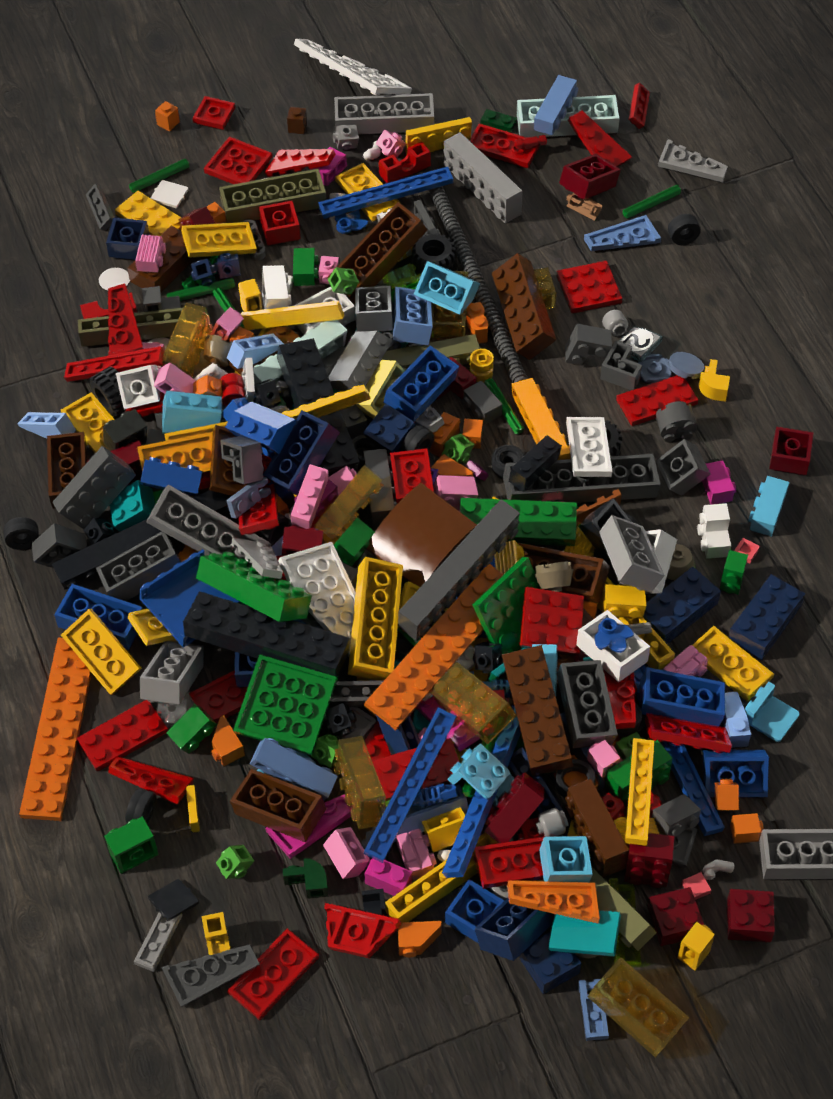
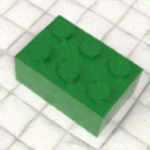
[604,740,673,806]

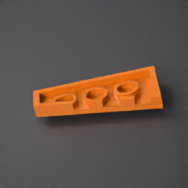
[507,880,600,923]

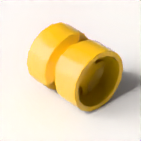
[470,349,494,383]

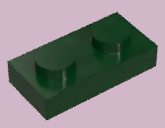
[480,109,517,133]

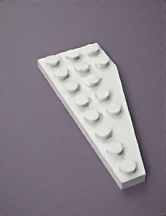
[294,39,412,95]
[278,542,377,681]

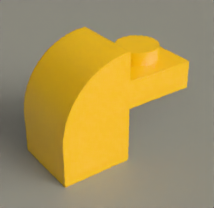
[699,359,730,402]
[201,912,230,955]

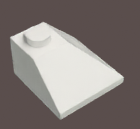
[116,365,160,409]

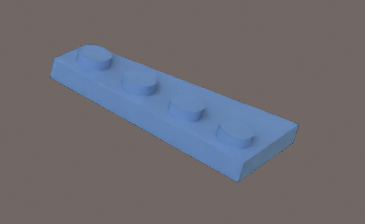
[584,215,661,251]

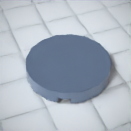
[668,352,704,379]
[638,354,672,384]

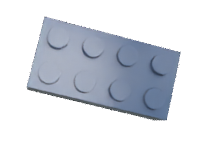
[392,286,433,345]

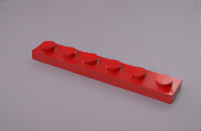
[64,346,164,382]

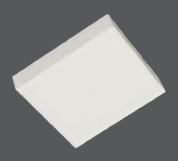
[242,358,255,402]

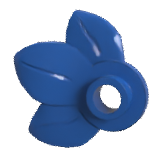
[335,210,368,234]
[594,618,634,652]

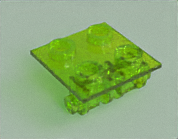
[382,263,422,290]

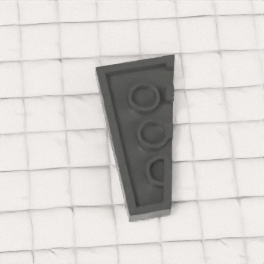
[161,945,260,1007]

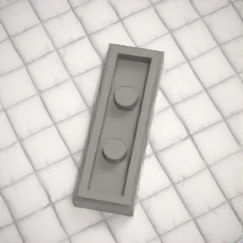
[134,912,182,972]

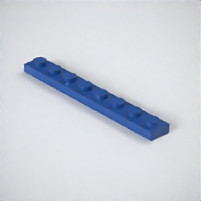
[318,167,453,219]
[364,707,457,863]

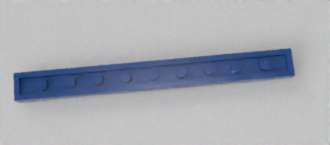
[634,665,725,836]
[442,705,521,878]

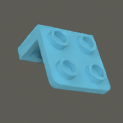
[745,682,799,742]
[447,743,510,799]

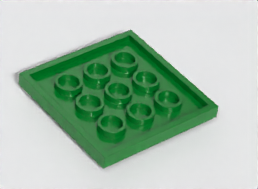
[472,557,541,655]
[233,654,337,756]

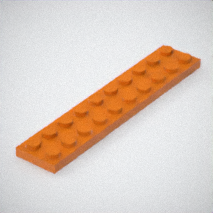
[364,564,504,730]
[19,637,92,821]

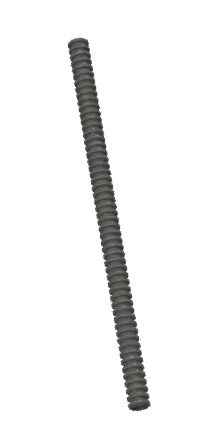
[428,186,528,383]

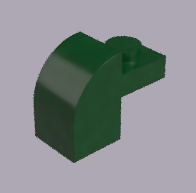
[283,859,328,899]

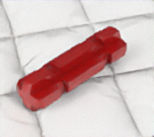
[514,135,547,149]

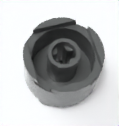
[656,401,697,442]

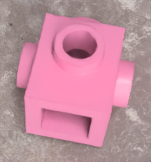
[376,130,406,157]

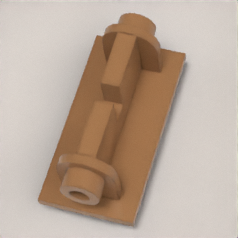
[566,193,603,221]

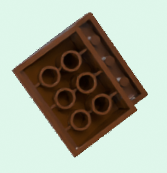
[367,483,477,587]

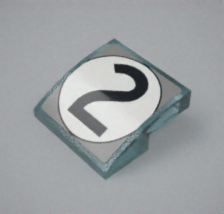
[619,326,663,363]

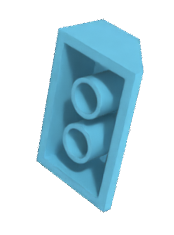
[414,261,480,315]
[162,391,222,434]

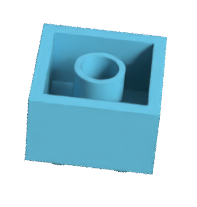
[539,836,593,883]

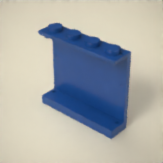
[140,549,246,648]

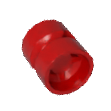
[220,373,245,407]

